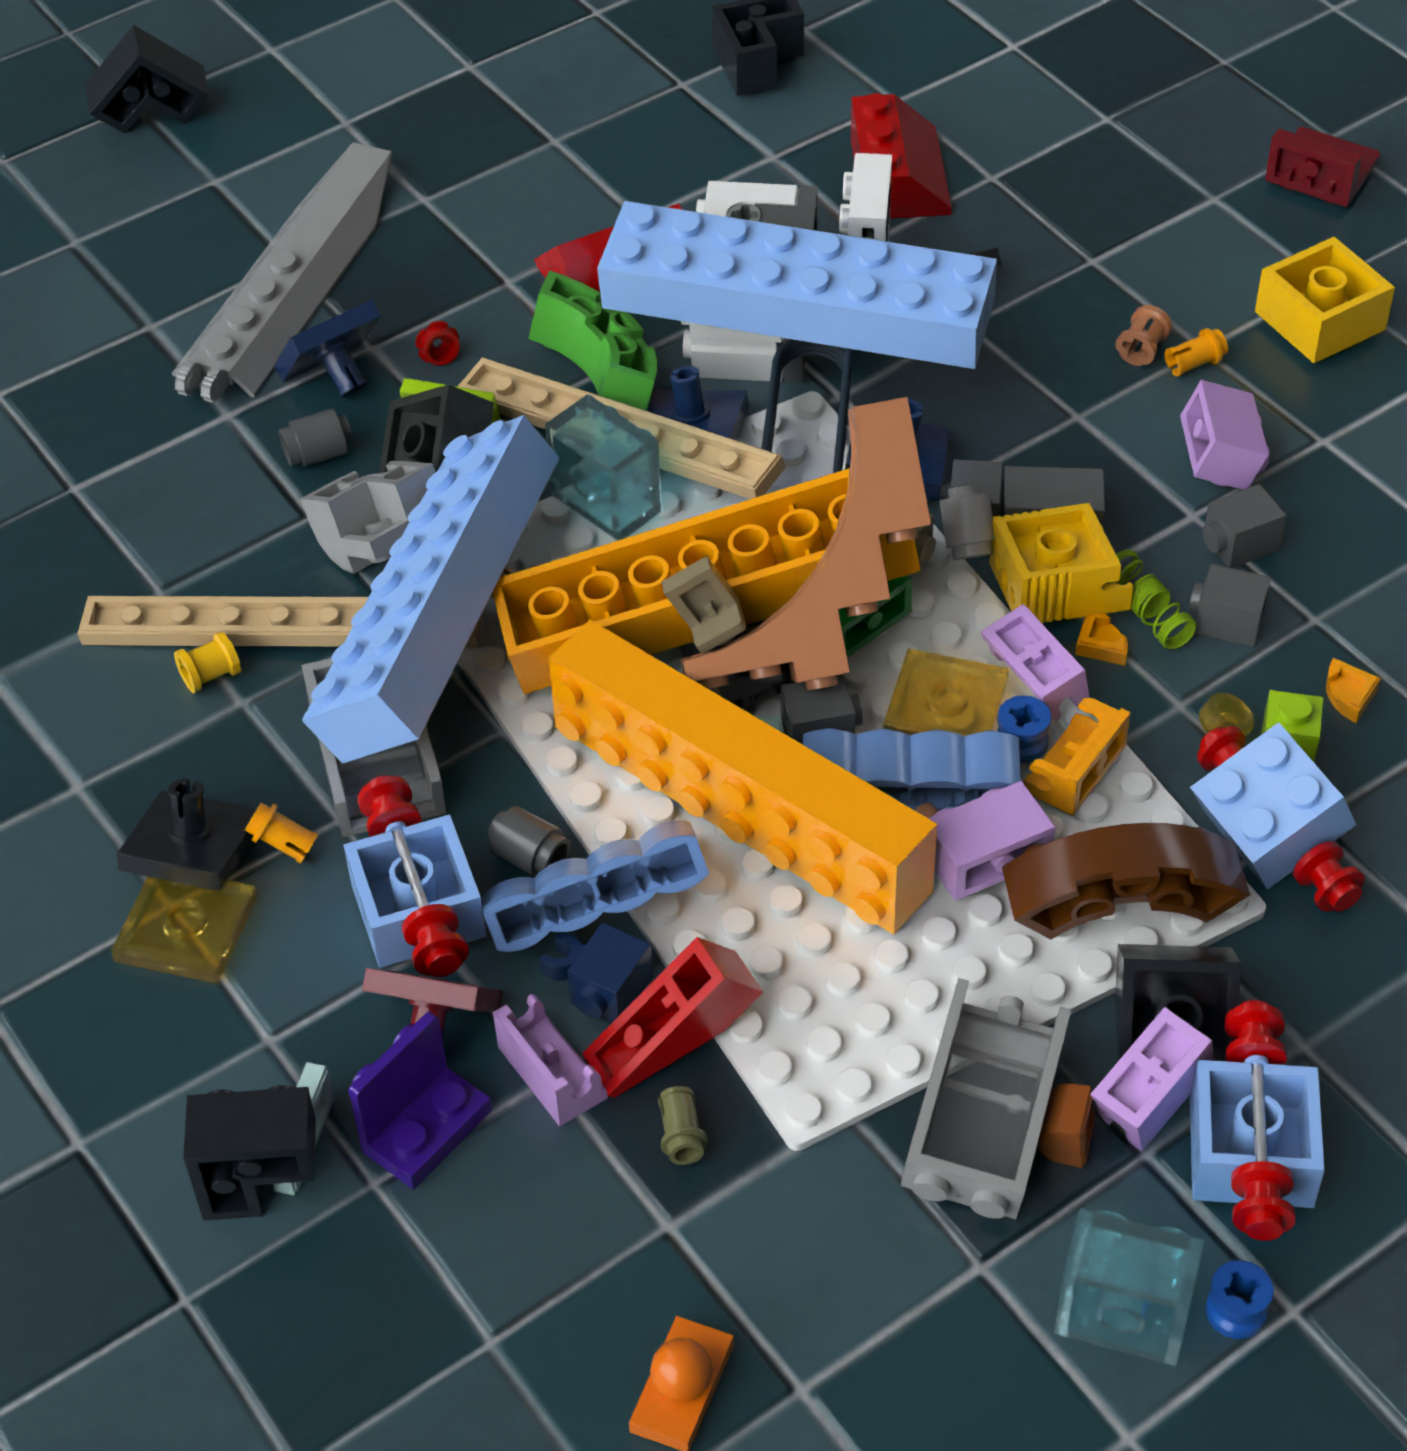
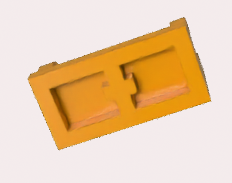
[1022,698,1131,816]

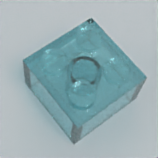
[545,394,662,541]
[1054,1208,1204,1366]

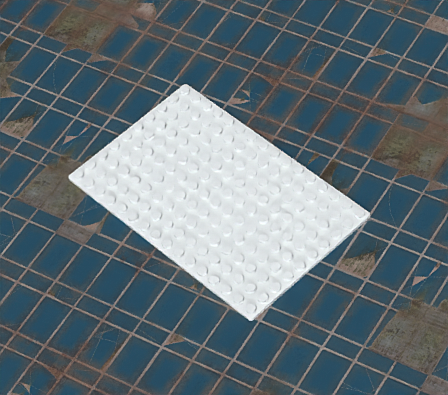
[457,391,1266,1151]

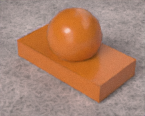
[629,1316,734,1451]

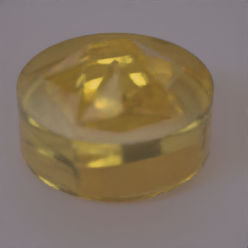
[1199,692,1254,736]

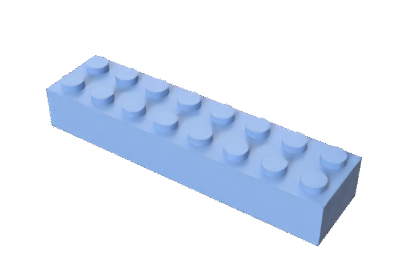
[597,201,997,369]
[302,415,559,764]

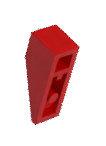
[582,937,763,1098]

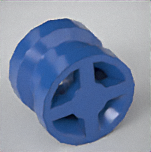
[997,695,1052,763]
[1205,1260,1274,1339]

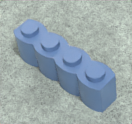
[803,728,1021,811]
[482,820,709,952]

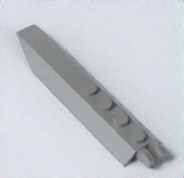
[172,142,392,403]

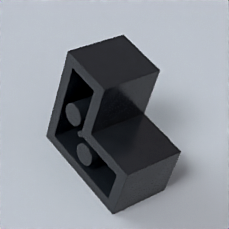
[712,0,804,96]
[85,25,209,134]
[183,1085,316,1220]

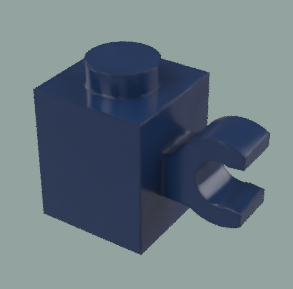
[540,922,653,1022]

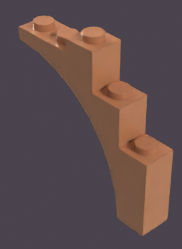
[680,397,931,690]

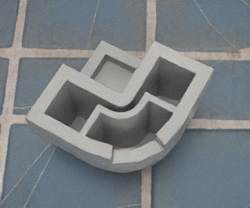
[301,461,435,574]

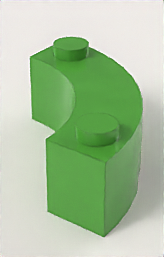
[528,270,657,411]

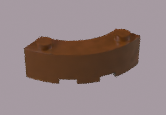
[1002,823,1250,940]

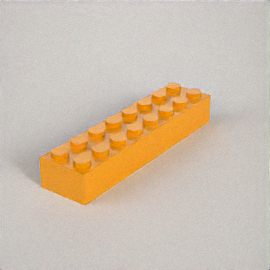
[492,468,921,694]
[548,620,937,935]

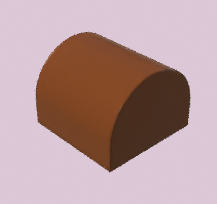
[1037,1083,1096,1168]

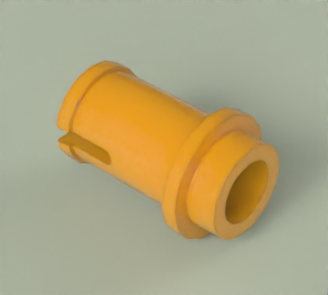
[1164,328,1228,377]
[245,802,318,864]

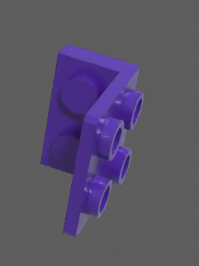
[349,1011,492,1190]

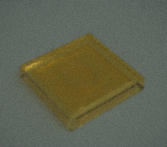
[883,648,1009,736]
[111,877,258,984]

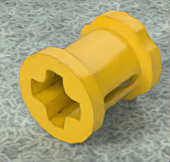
[174,631,241,694]

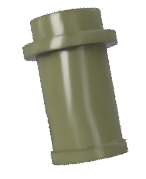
[658,1086,708,1165]

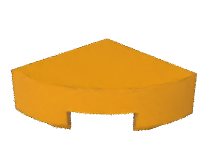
[1075,613,1128,666]
[1326,658,1381,723]

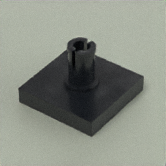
[117,778,256,891]

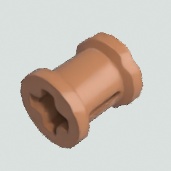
[1115,305,1172,366]

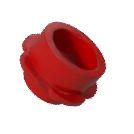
[415,321,460,366]

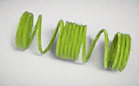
[1110,550,1197,649]

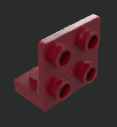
[1265,127,1380,207]

